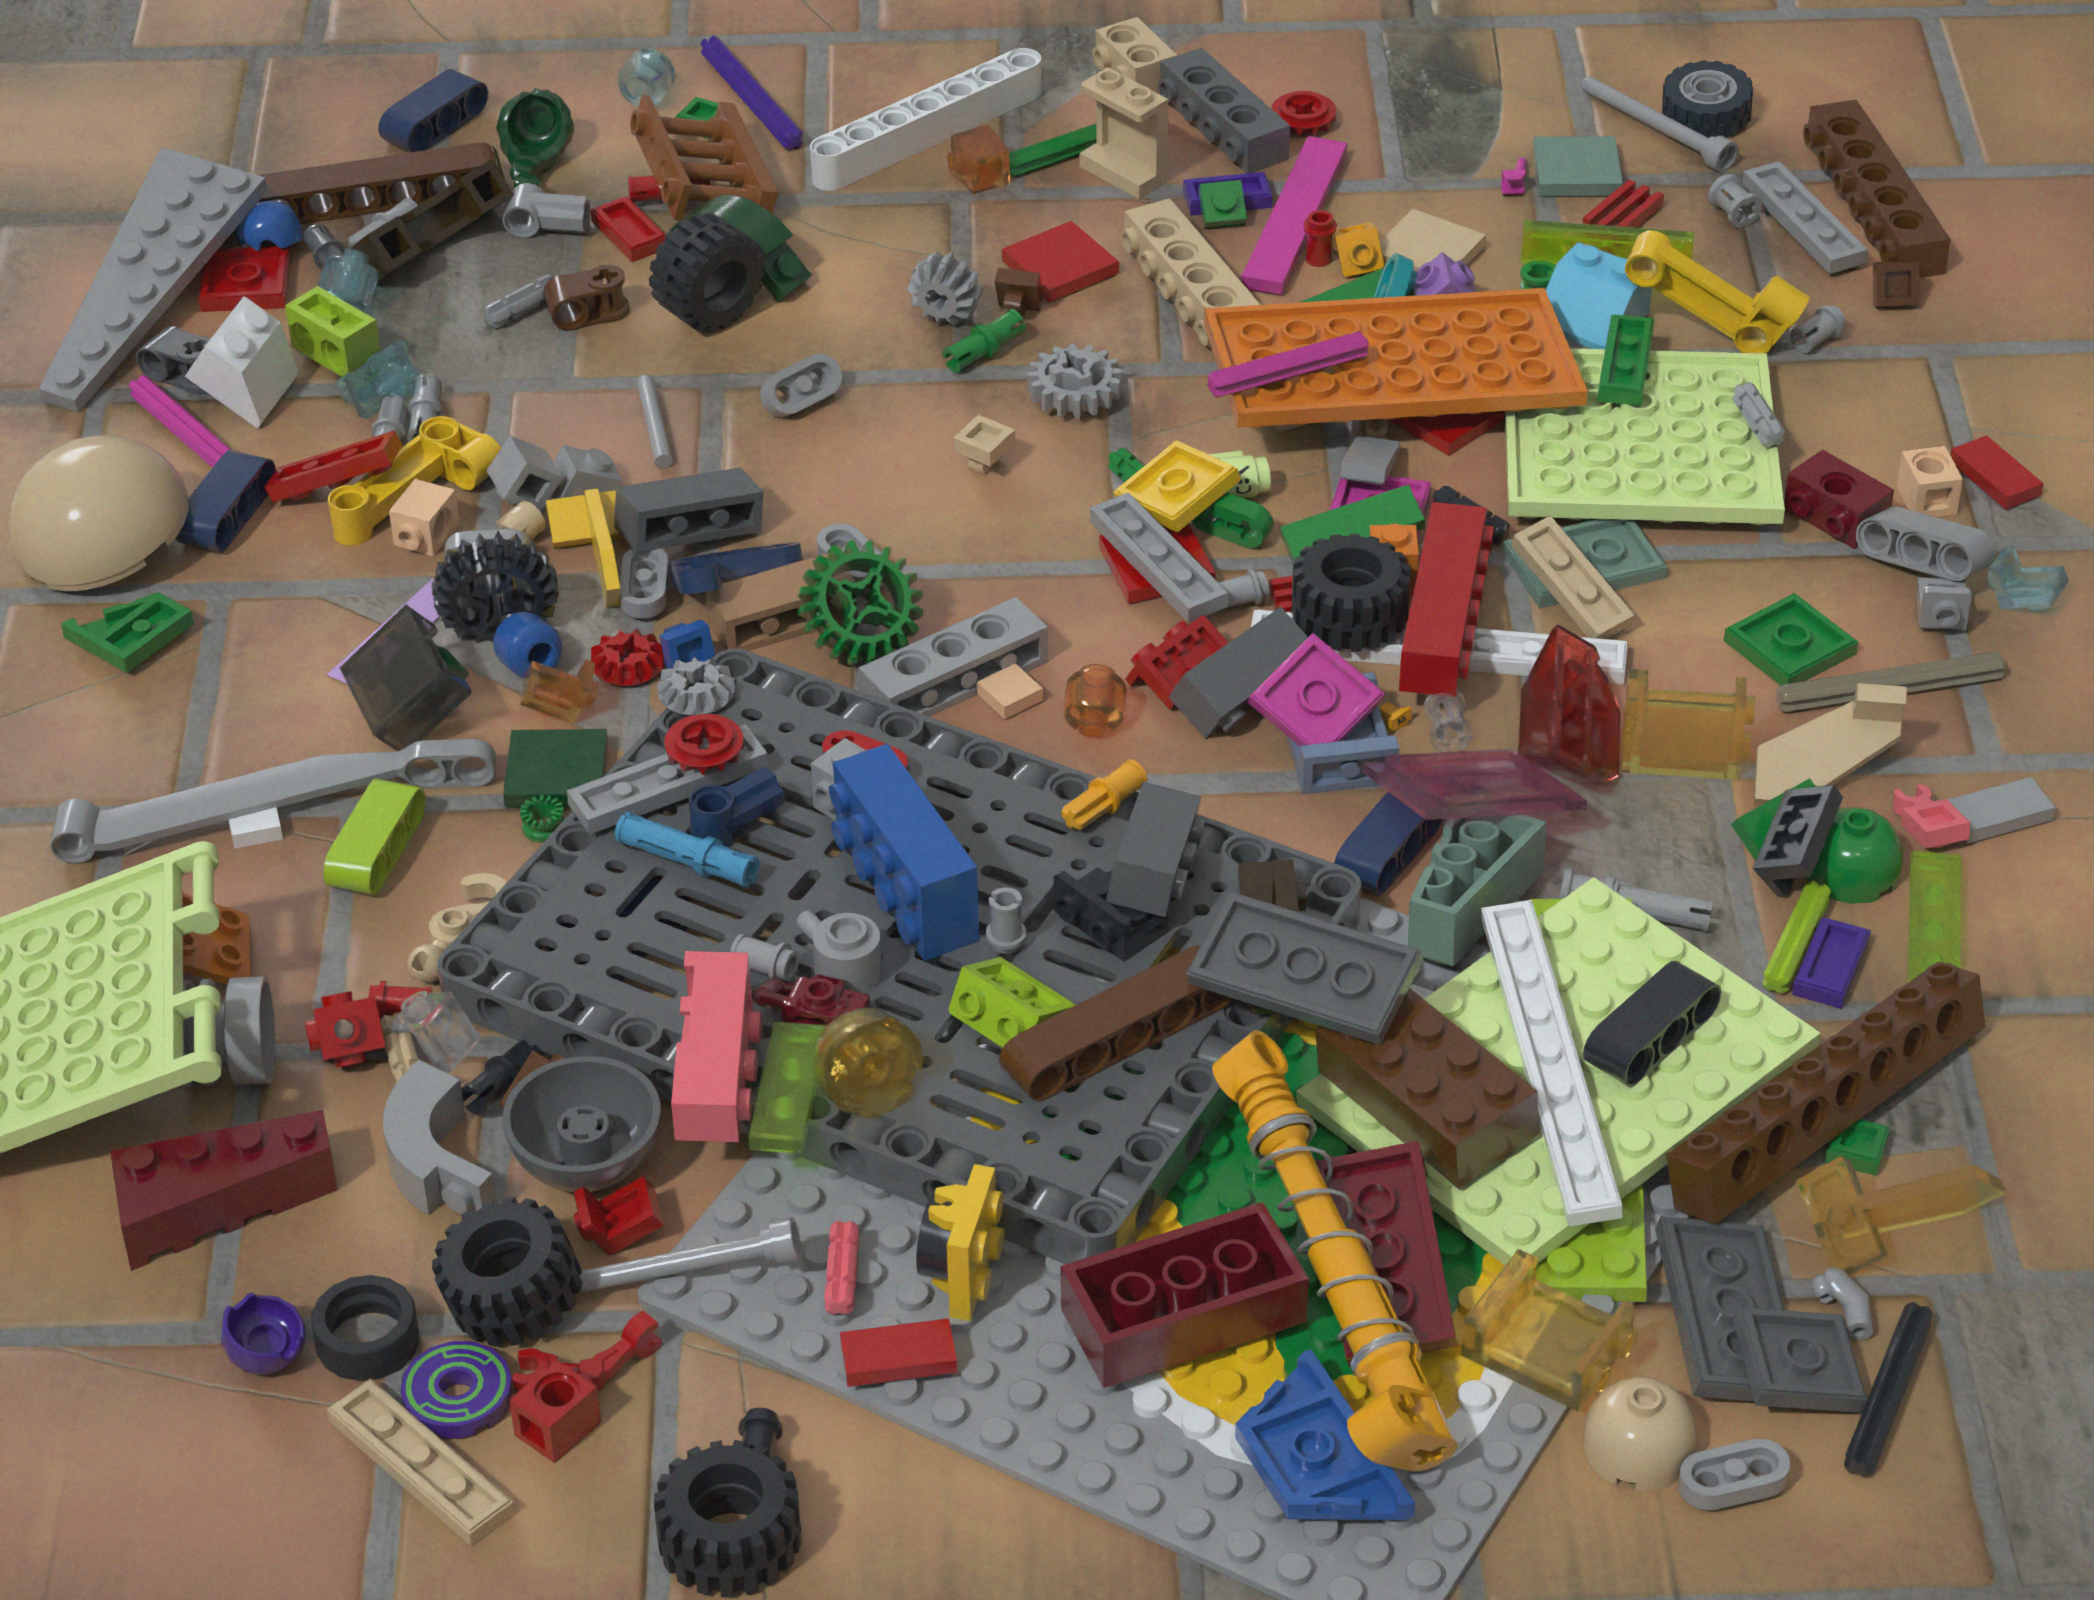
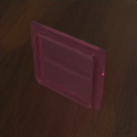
[1362,749,1587,820]

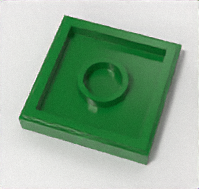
[1724,593,1859,685]

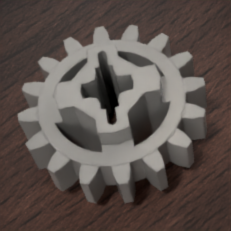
[1027,343,1122,418]

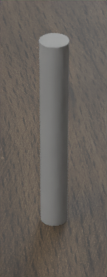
[637,375,673,469]

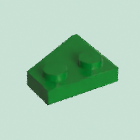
[61,592,194,673]

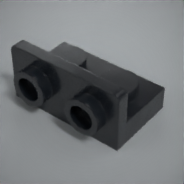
[1753,785,1843,897]
[1053,867,1169,962]

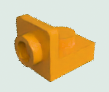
[1332,222,1384,277]

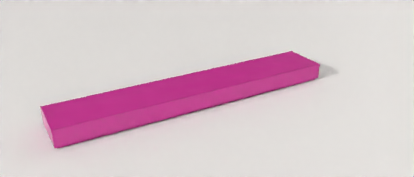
[1241,136,1347,295]

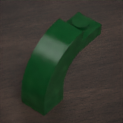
[669,195,812,302]

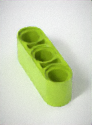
[323,778,426,896]

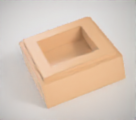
[977,663,1043,719]

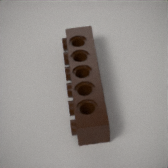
[1803,99,1951,278]

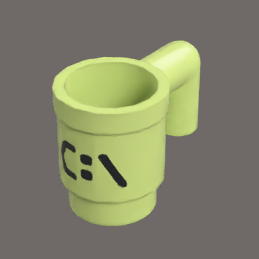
[1209,450,1271,498]

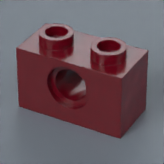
[1784,449,1894,549]

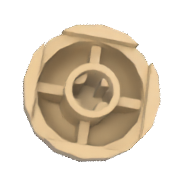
[1583,1376,1696,1491]

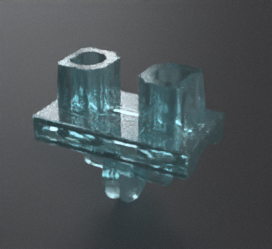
[337,340,419,418]

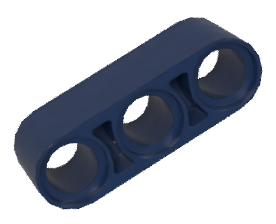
[378,69,489,152]
[175,450,276,553]
[1334,780,1447,896]

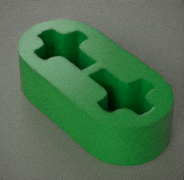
[1192,492,1274,548]

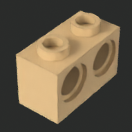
[1093,17,1177,94]

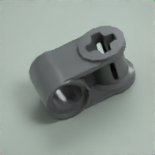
[136,326,210,394]

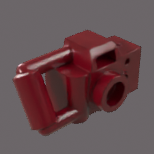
[753,974,870,1045]

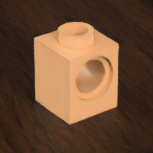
[1896,446,1963,517]
[389,479,460,557]

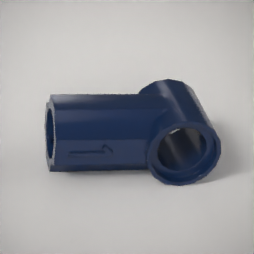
[689,767,784,847]

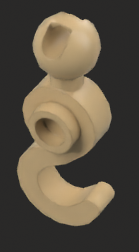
[408,873,507,983]

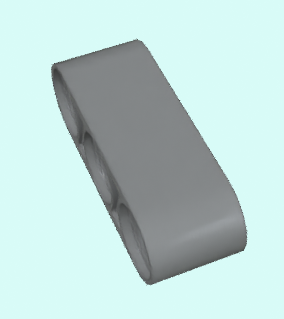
[1856,507,1996,581]

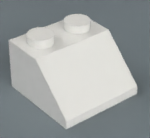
[185,296,299,429]

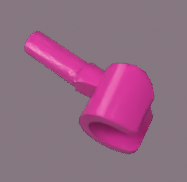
[1501,157,1528,195]

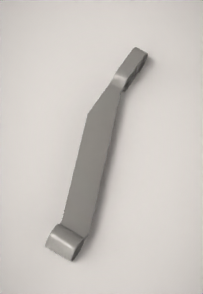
[50,739,496,864]

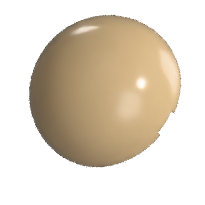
[9,435,189,591]

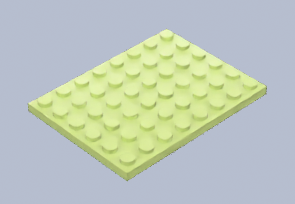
[1296,877,1821,1277]

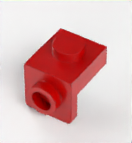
[573,1176,664,1256]

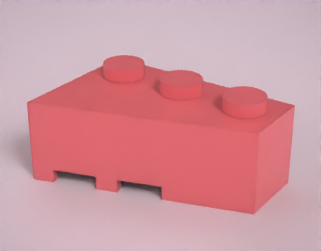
[671,951,763,1142]

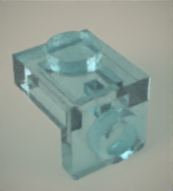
[1988,546,2069,611]

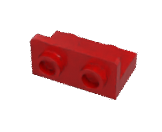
[1125,614,1228,710]

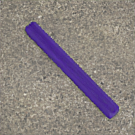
[700,35,803,150]

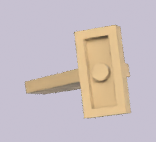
[1754,683,1907,805]

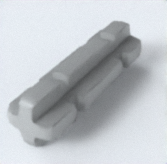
[483,274,553,328]
[1732,382,1785,448]

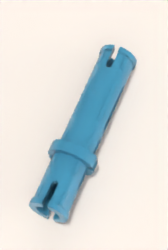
[615,812,760,888]

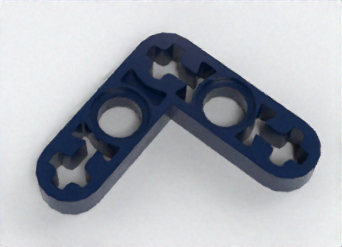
[669,542,803,594]

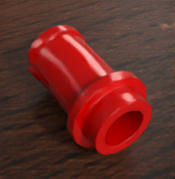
[1303,210,1337,267]
[368,980,433,1019]

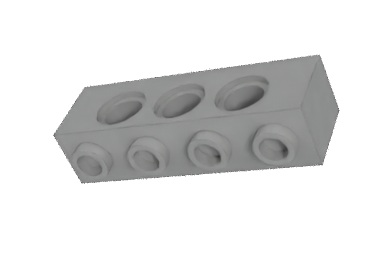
[858,597,1048,717]

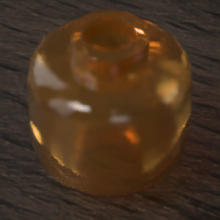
[1063,664,1127,738]

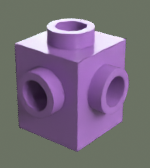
[1413,252,1475,296]

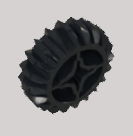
[432,531,559,643]

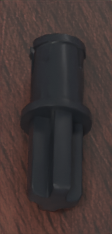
[461,1040,542,1115]

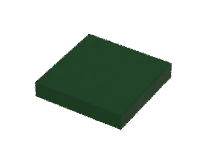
[503,729,608,807]

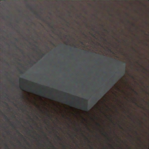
[1732,1307,1867,1413]

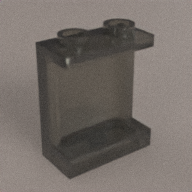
[340,604,472,752]

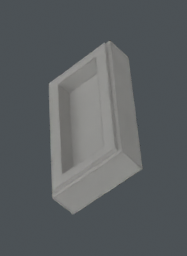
[1340,435,1400,485]
[1948,776,2056,844]

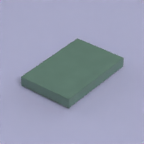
[1502,519,1667,609]

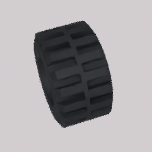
[649,213,765,333]
[1291,533,1411,652]
[432,1197,582,1347]
[654,1440,801,1597]

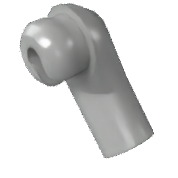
[1812,1268,1873,1341]

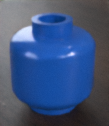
[493,611,562,680]

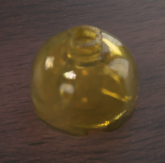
[813,1008,923,1118]

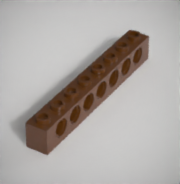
[1666,961,1985,1224]

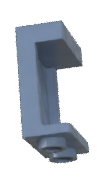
[1286,673,1400,794]

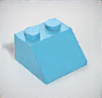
[1546,242,1652,349]

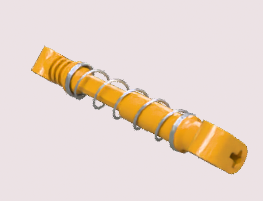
[1212,1030,1458,1471]

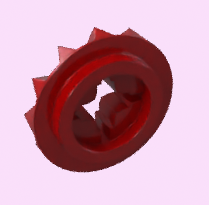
[1271,91,1336,136]
[591,628,665,686]
[664,714,744,776]

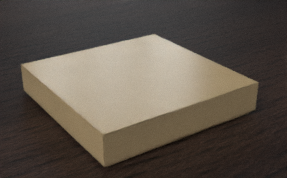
[1380,209,1486,271]

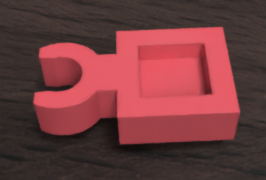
[1893,784,1971,849]

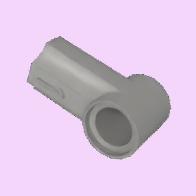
[502,183,591,238]

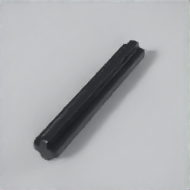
[1844,1302,1933,1477]

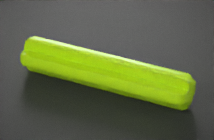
[1762,881,1831,994]

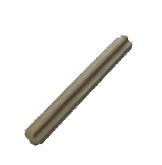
[1776,651,2005,713]

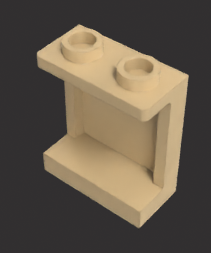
[1079,67,1168,199]

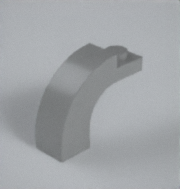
[383,1059,497,1215]

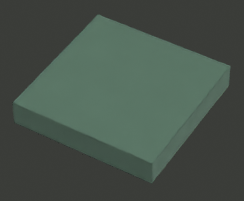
[1532,136,1623,197]

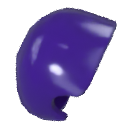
[221,1293,306,1375]

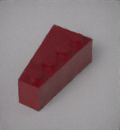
[110,1110,338,1271]

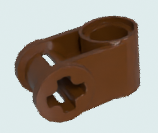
[544,265,630,330]

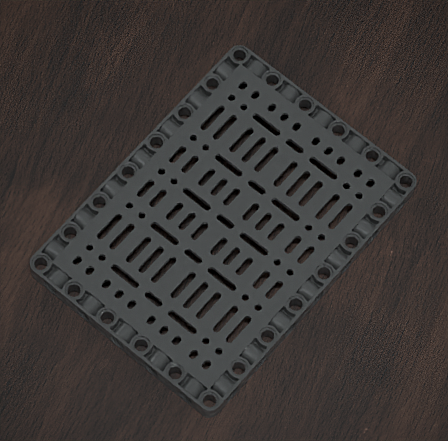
[437,649,1361,1264]

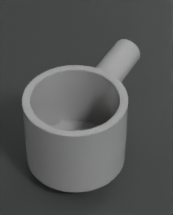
[796,910,882,994]

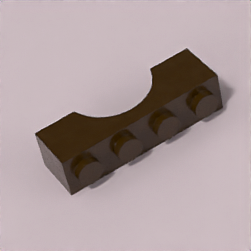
[347,159,514,286]

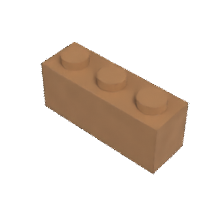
[706,553,858,651]

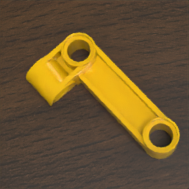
[1625,230,1810,353]
[328,416,501,546]

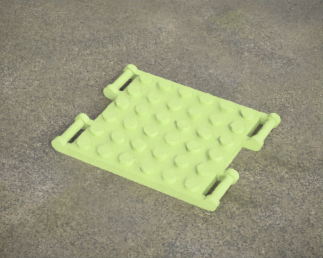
[0,841,221,1153]

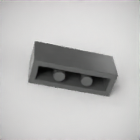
[614,467,764,553]
[1169,607,1308,739]
[1106,782,1206,917]

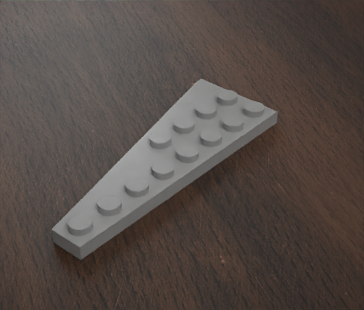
[39,147,268,413]

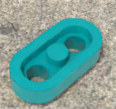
[1374,253,1417,298]

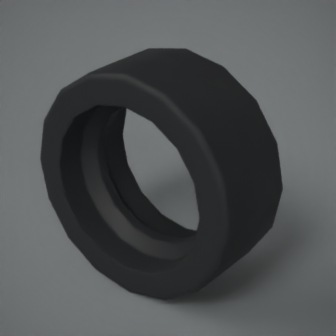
[311,1275,419,1381]

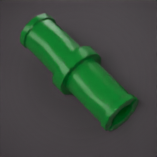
[942,309,1026,373]

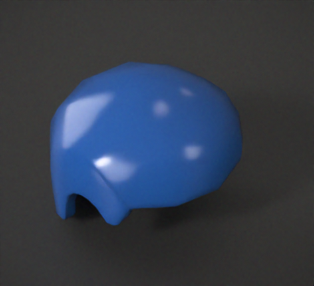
[235,201,304,251]

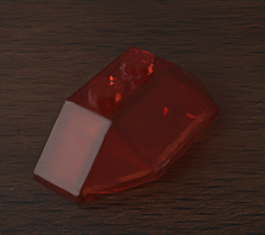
[1518,624,1621,781]

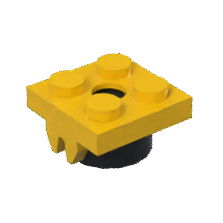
[916,1164,1005,1321]

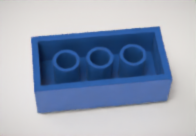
[829,743,980,961]

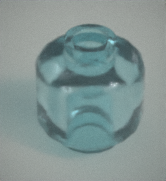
[617,48,676,107]
[317,248,379,310]

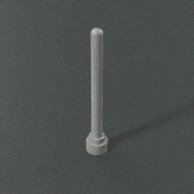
[1581,77,1739,173]
[579,1217,802,1293]

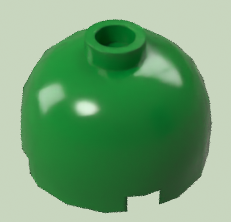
[1805,807,1904,904]

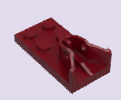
[1315,1140,1458,1367]

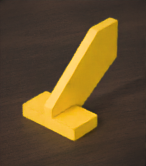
[546,488,624,608]

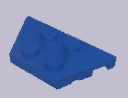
[1235,1349,1415,1520]

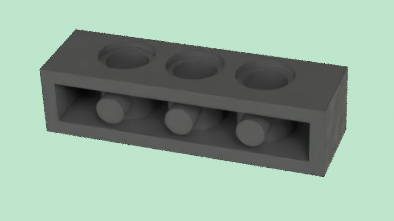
[1158,48,1290,173]

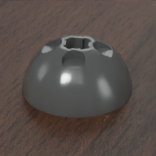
[502,1056,661,1192]

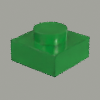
[1198,180,1247,229]

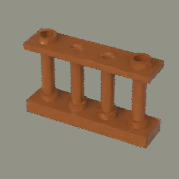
[630,95,779,221]

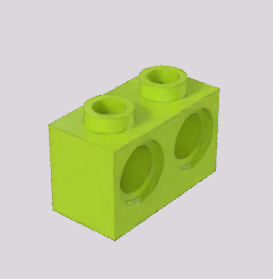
[285,286,382,381]

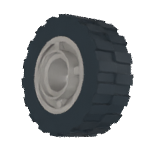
[1662,60,1753,138]

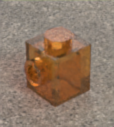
[947,125,1010,195]

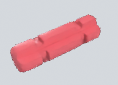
[824,1220,860,1315]

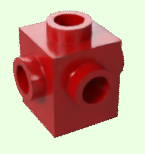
[304,991,385,1068]

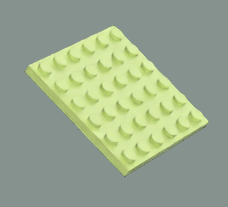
[1504,348,1785,525]

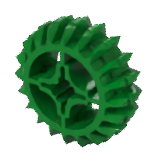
[797,540,924,666]

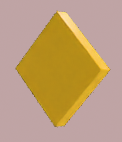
[1113,440,1241,532]

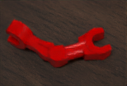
[512,1310,663,1393]

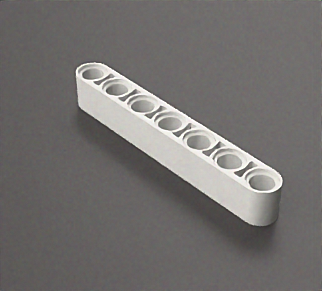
[810,48,1042,191]

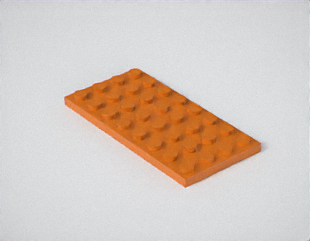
[1203,288,1588,428]

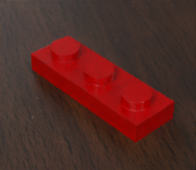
[265,430,403,503]

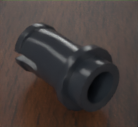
[738,1408,783,1458]

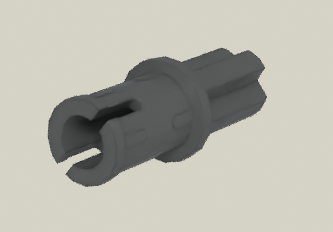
[303,224,355,285]

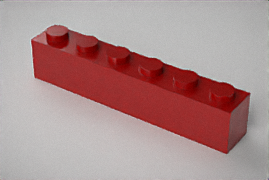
[1399,502,1494,697]

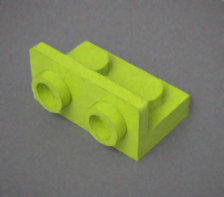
[949,957,1076,1048]

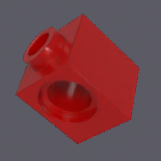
[509,1359,601,1463]

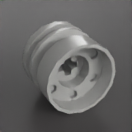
[179,976,276,1088]

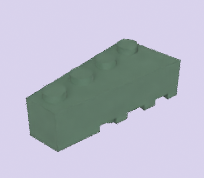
[1408,796,1547,966]

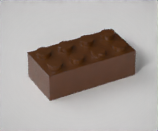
[1315,988,1539,1189]

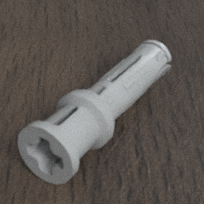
[1559,867,1713,932]

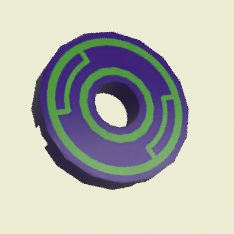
[400,1341,513,1438]

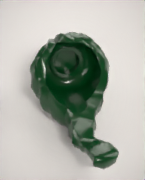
[496,88,575,187]

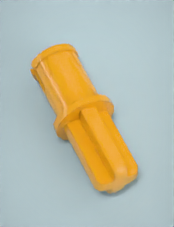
[1061,759,1148,830]

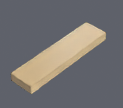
[327,1379,515,1547]

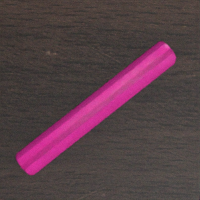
[1207,332,1369,398]
[129,375,232,468]

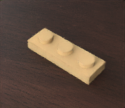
[1511,516,1635,639]

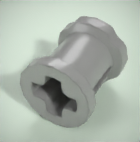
[1708,174,1762,228]

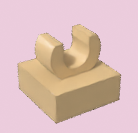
[953,414,1015,475]

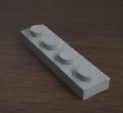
[1742,161,1868,274]
[1090,492,1228,623]
[567,724,768,835]

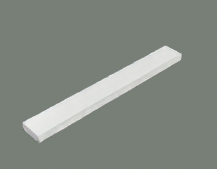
[1251,610,1627,684]
[1481,900,1622,1227]

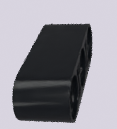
[1583,960,1722,1087]

